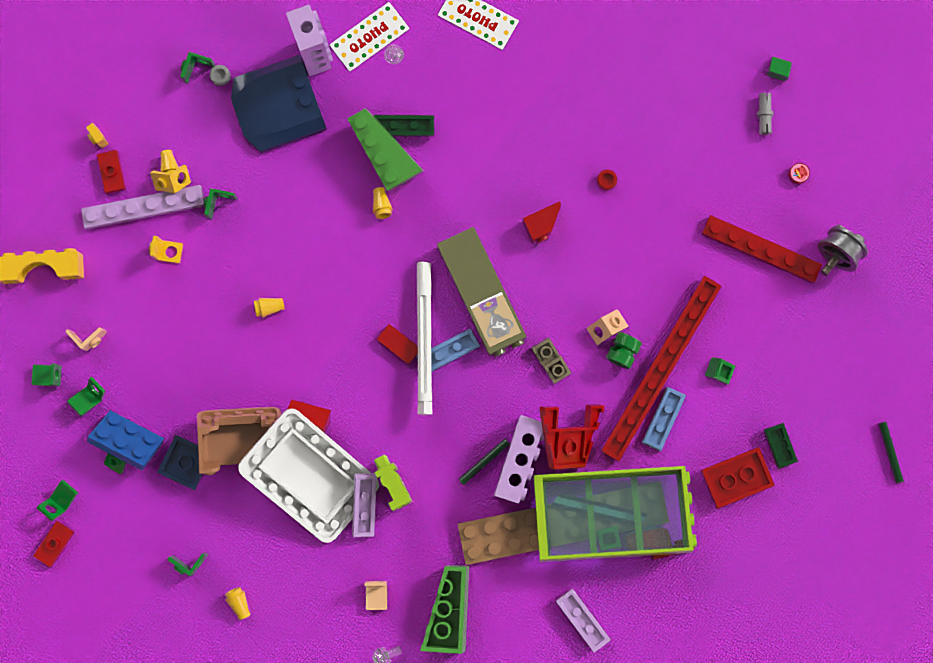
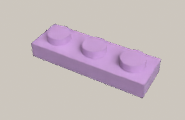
[352,473,377,537]
[556,588,611,653]

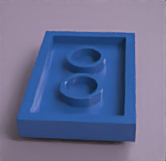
[87,410,164,471]

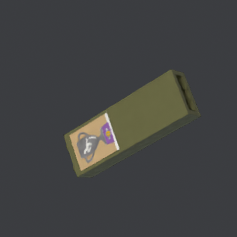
[437,227,527,357]

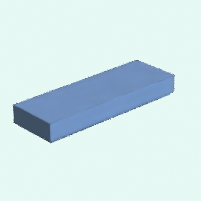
[416,328,480,372]
[641,387,686,451]

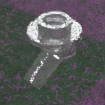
[384,44,404,64]
[372,646,402,663]

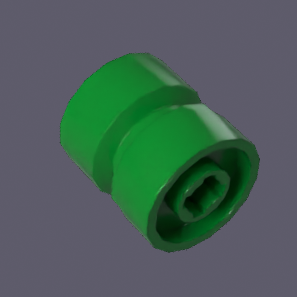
[606,332,642,369]

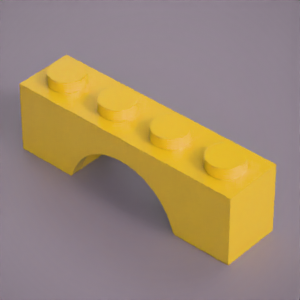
[0,248,84,284]

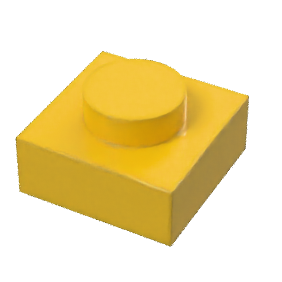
[86,123,109,148]

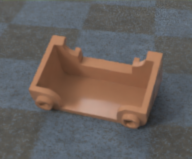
[197,407,281,475]

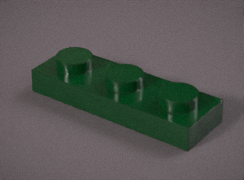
[374,115,434,137]

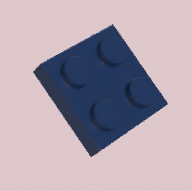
[157,435,204,490]

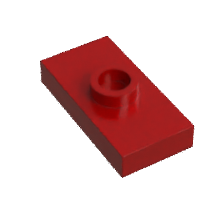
[97,150,126,194]
[33,521,75,567]

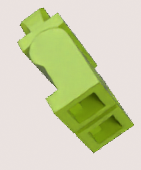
[374,454,413,511]

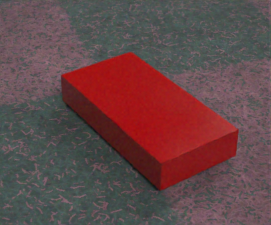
[376,324,418,365]

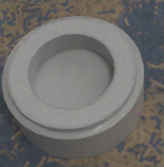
[210,65,231,86]

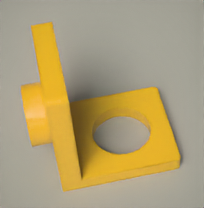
[150,165,191,193]
[149,236,183,263]

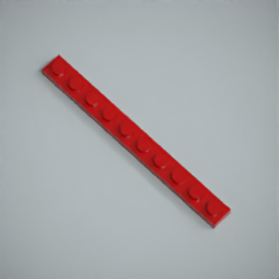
[601,275,722,462]

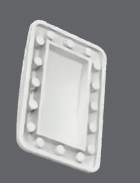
[238,409,379,543]

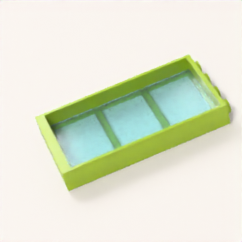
[534,466,697,562]

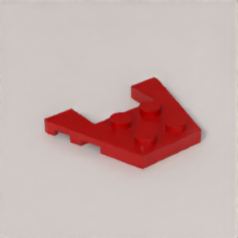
[539,404,605,469]

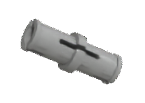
[757,93,773,135]

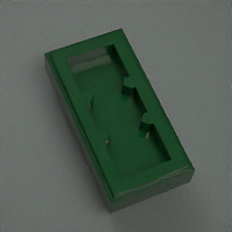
[763,423,798,469]

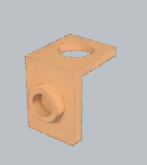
[587,309,628,345]
[65,327,107,351]
[364,581,387,610]

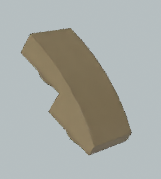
[531,337,571,384]

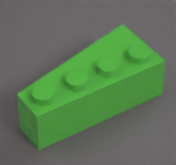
[347,109,425,191]
[420,565,469,654]

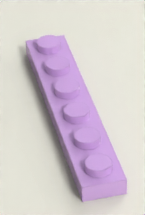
[81,185,204,229]

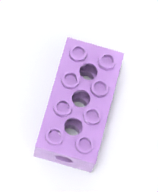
[286,4,333,77]
[494,415,544,504]

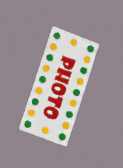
[438,0,519,50]
[330,2,409,71]

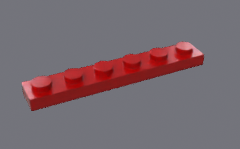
[701,215,822,284]

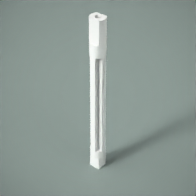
[417,262,432,415]

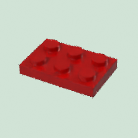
[700,447,775,509]

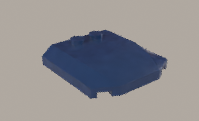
[231,55,327,153]

